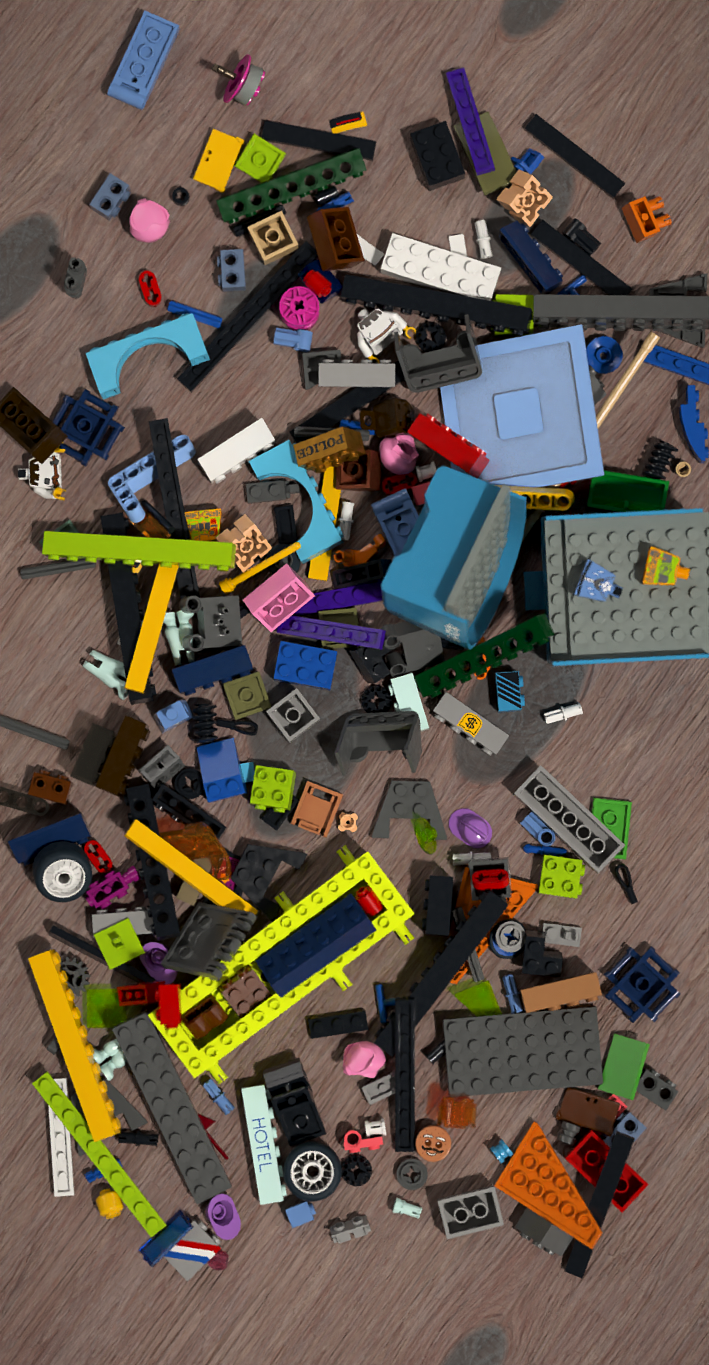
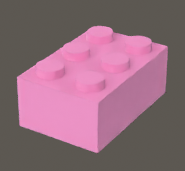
[243,563,315,632]

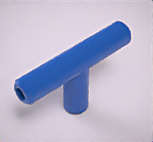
[556,275,587,295]
[375,984,400,1023]

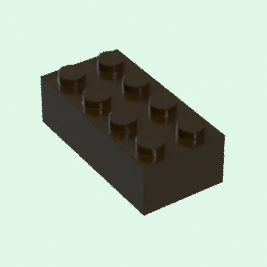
[0,387,68,464]
[95,715,151,797]

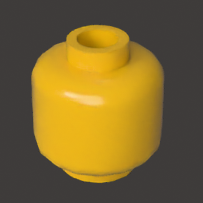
[96,1188,123,1219]

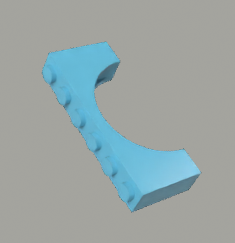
[86,313,210,400]
[249,440,344,564]

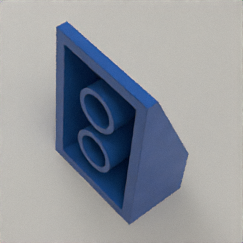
[197,738,248,803]

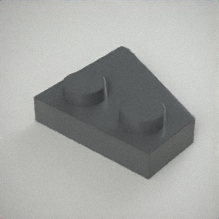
[302,350,341,390]

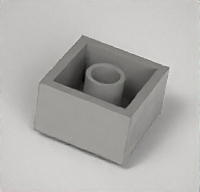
[266,688,320,743]

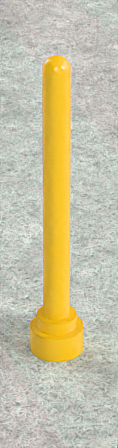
[219,542,301,595]

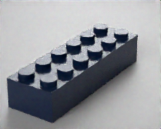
[256,893,377,998]

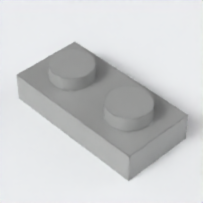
[361,1071,395,1105]

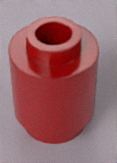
[303,270,332,298]
[355,886,383,916]

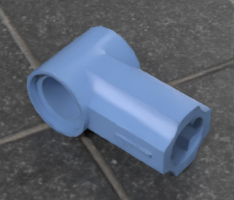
[273,328,313,352]
[520,812,555,847]

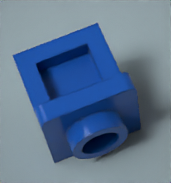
[511,148,544,174]

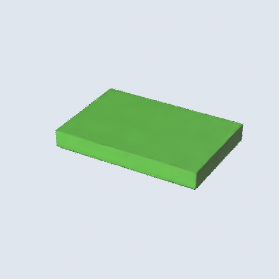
[592,798,632,859]
[598,1034,650,1100]

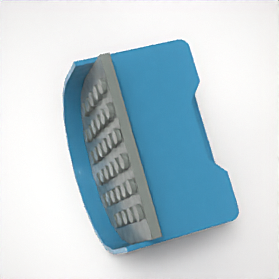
[381,466,526,650]

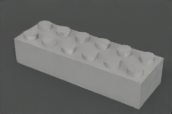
[514,765,625,874]

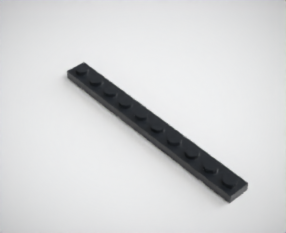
[177,241,318,393]
[148,418,200,609]

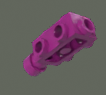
[85,865,141,909]

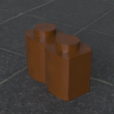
[182,995,228,1039]

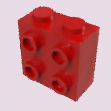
[155,984,182,1029]

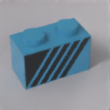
[495,671,525,713]

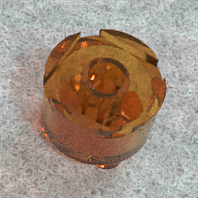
[437,1097,477,1129]

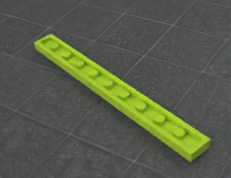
[32,1071,166,1237]

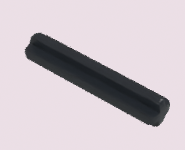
[233,205,286,237]

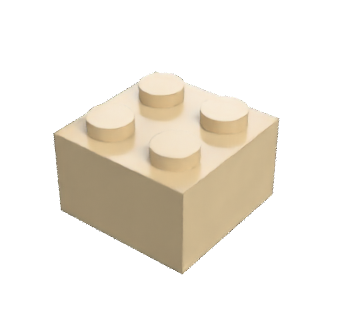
[247,211,299,265]

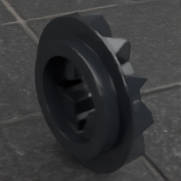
[416,322,446,352]
[361,685,392,713]
[175,768,204,799]
[342,1155,372,1186]

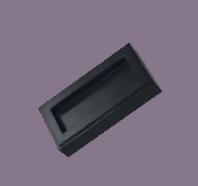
[274,505,298,545]
[261,795,300,831]

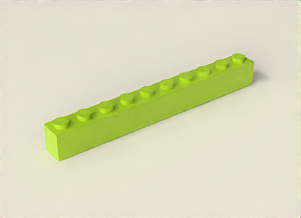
[42,531,236,571]

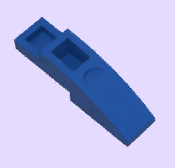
[679,385,709,464]

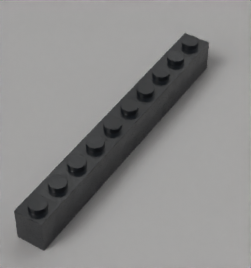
[341,274,533,336]
[100,512,157,705]
[374,889,510,1057]

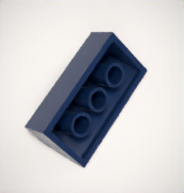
[498,221,563,295]
[172,645,253,696]
[8,813,92,866]

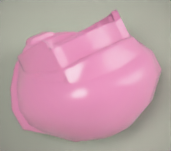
[129,198,170,243]
[380,434,419,475]
[343,1041,386,1078]

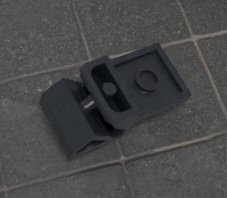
[263,1057,326,1147]

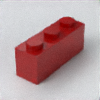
[117,981,166,1006]

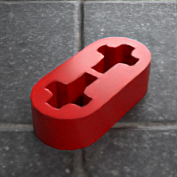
[139,271,162,307]
[382,472,417,495]
[84,840,113,873]
[472,869,510,890]

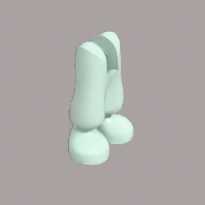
[163,610,195,666]
[83,650,128,700]
[93,1038,128,1081]

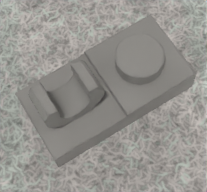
[542,923,582,947]

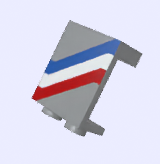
[162,1219,222,1282]

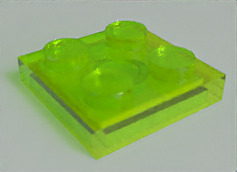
[87,989,126,1028]

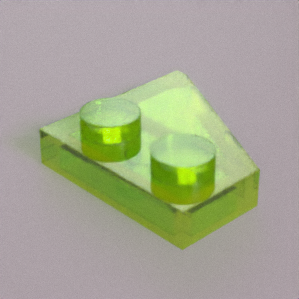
[454,980,502,1017]

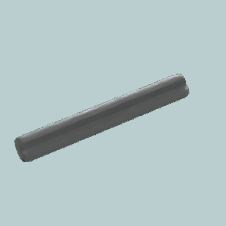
[294,426,370,441]
[20,559,96,579]
[0,715,70,750]
[451,907,484,982]

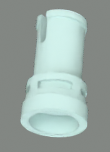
[392,1197,422,1219]

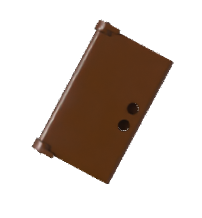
[556,1087,620,1137]

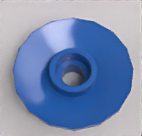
[586,336,623,374]

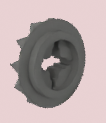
[397,1159,428,1190]

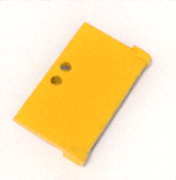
[193,129,244,193]

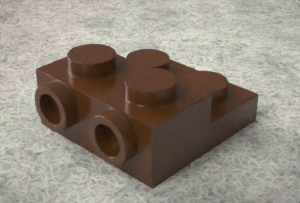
[218,965,272,1019]

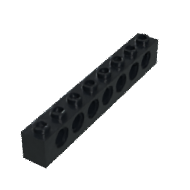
[124,784,181,941]

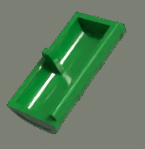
[587,470,669,512]

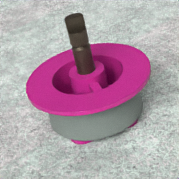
[212,54,265,106]

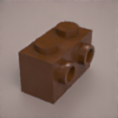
[28,770,73,805]

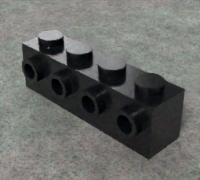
[152,784,227,845]

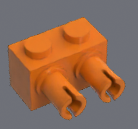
[622,196,672,243]

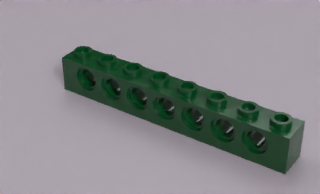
[216,148,367,224]
[414,614,555,699]

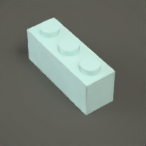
[388,673,429,731]

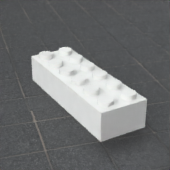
[381,233,501,301]

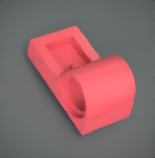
[344,1130,383,1153]

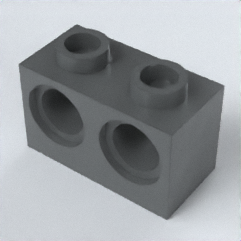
[139,745,185,791]
[636,1068,679,1110]

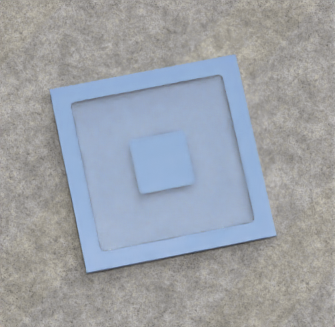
[440,324,605,488]

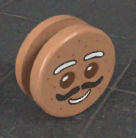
[415,1125,451,1162]

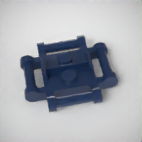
[52,389,125,467]
[604,946,681,1023]

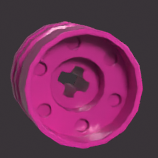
[279,286,319,331]

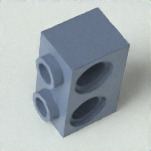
[89,173,131,221]
[217,249,246,292]
[602,1111,646,1147]

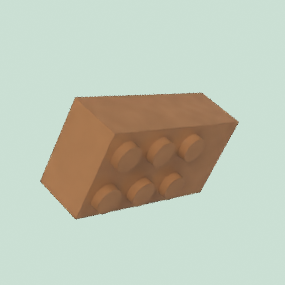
[519,972,602,1013]

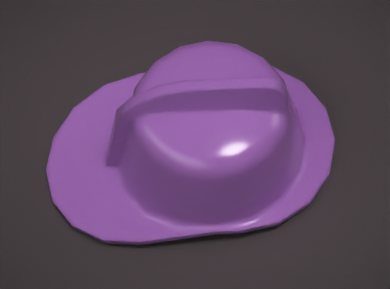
[449,809,492,848]
[140,942,178,985]
[205,1194,241,1240]

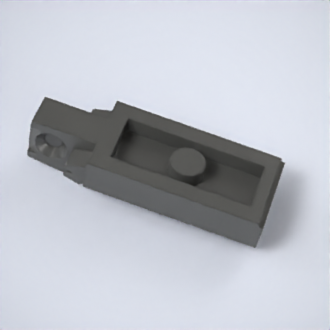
[246,480,300,504]

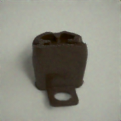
[359,398,415,438]

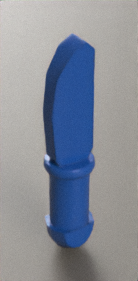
[523,844,567,857]

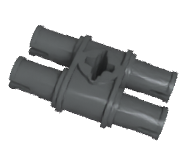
[64,257,87,299]

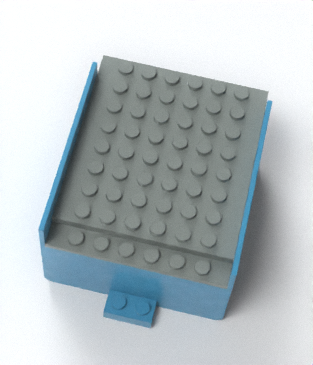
[523,508,709,666]

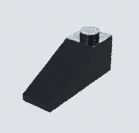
[331,559,392,590]

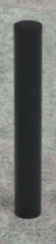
[141,500,175,533]

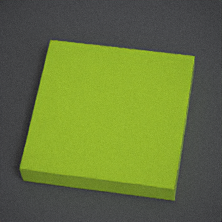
[235,134,287,183]

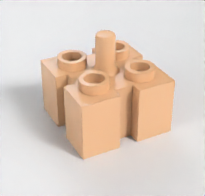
[496,170,553,227]
[216,514,272,572]

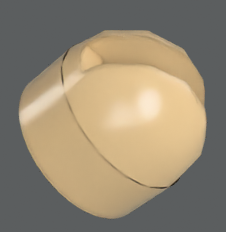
[676,461,691,477]

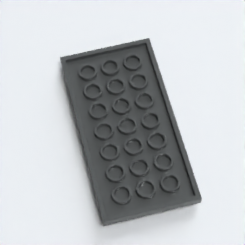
[443,1007,603,1098]

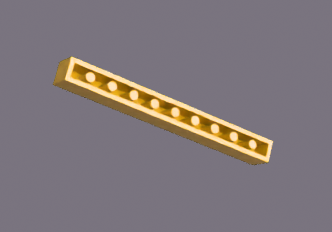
[28,949,121,1142]

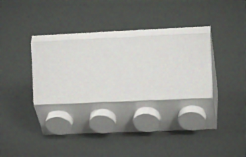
[197,418,275,484]

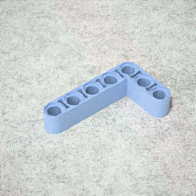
[108,435,196,523]

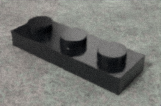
[308,1011,368,1039]

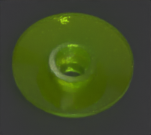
[414,817,437,854]

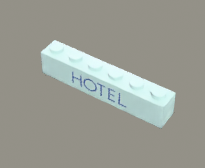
[242,1084,287,1205]

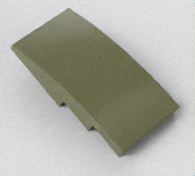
[454,112,516,196]

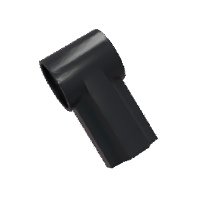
[562,218,601,256]

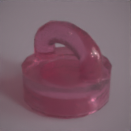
[208,1250,229,1270]

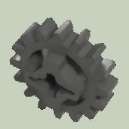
[60,957,91,997]

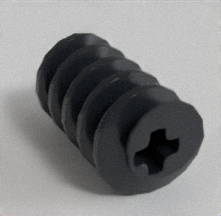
[642,440,678,480]
[193,704,218,744]

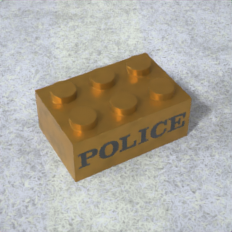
[293,426,366,473]

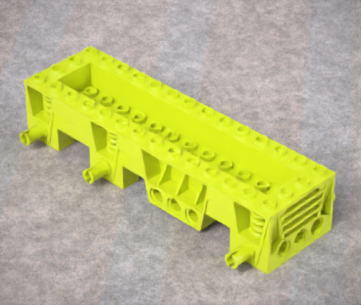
[148,845,415,1085]

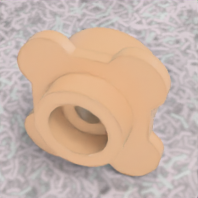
[338,813,358,832]

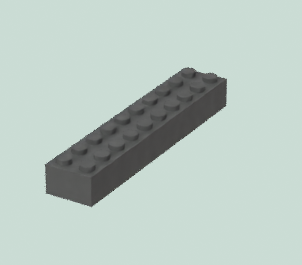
[533,294,709,332]
[112,1010,232,1204]

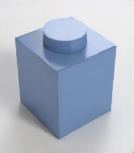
[285,1201,316,1228]

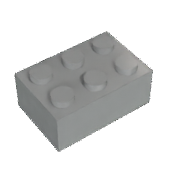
[437,1185,504,1239]

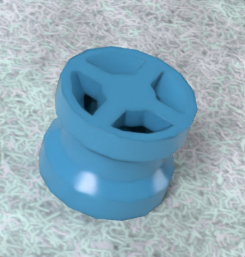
[490,1139,513,1163]

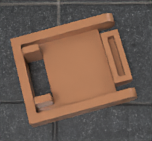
[291,781,343,838]

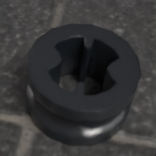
[172,187,190,206]

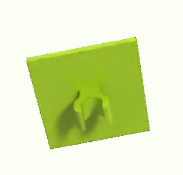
[94,918,145,970]

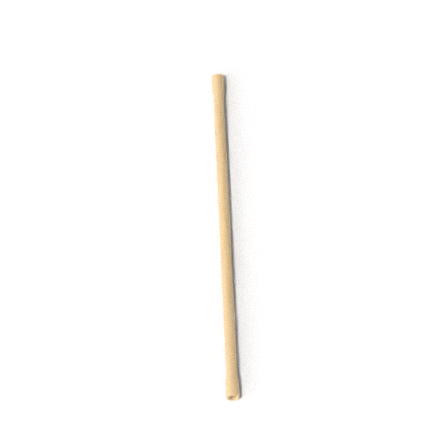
[521,332,660,544]

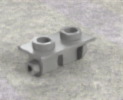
[329,1215,371,1244]

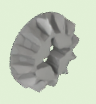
[495,921,526,952]

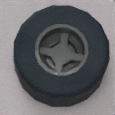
[267,544,301,575]

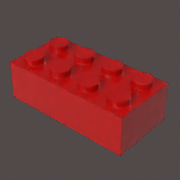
[407,413,490,479]
[564,1129,649,1213]

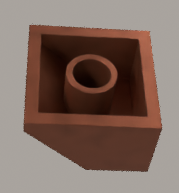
[336,450,381,491]

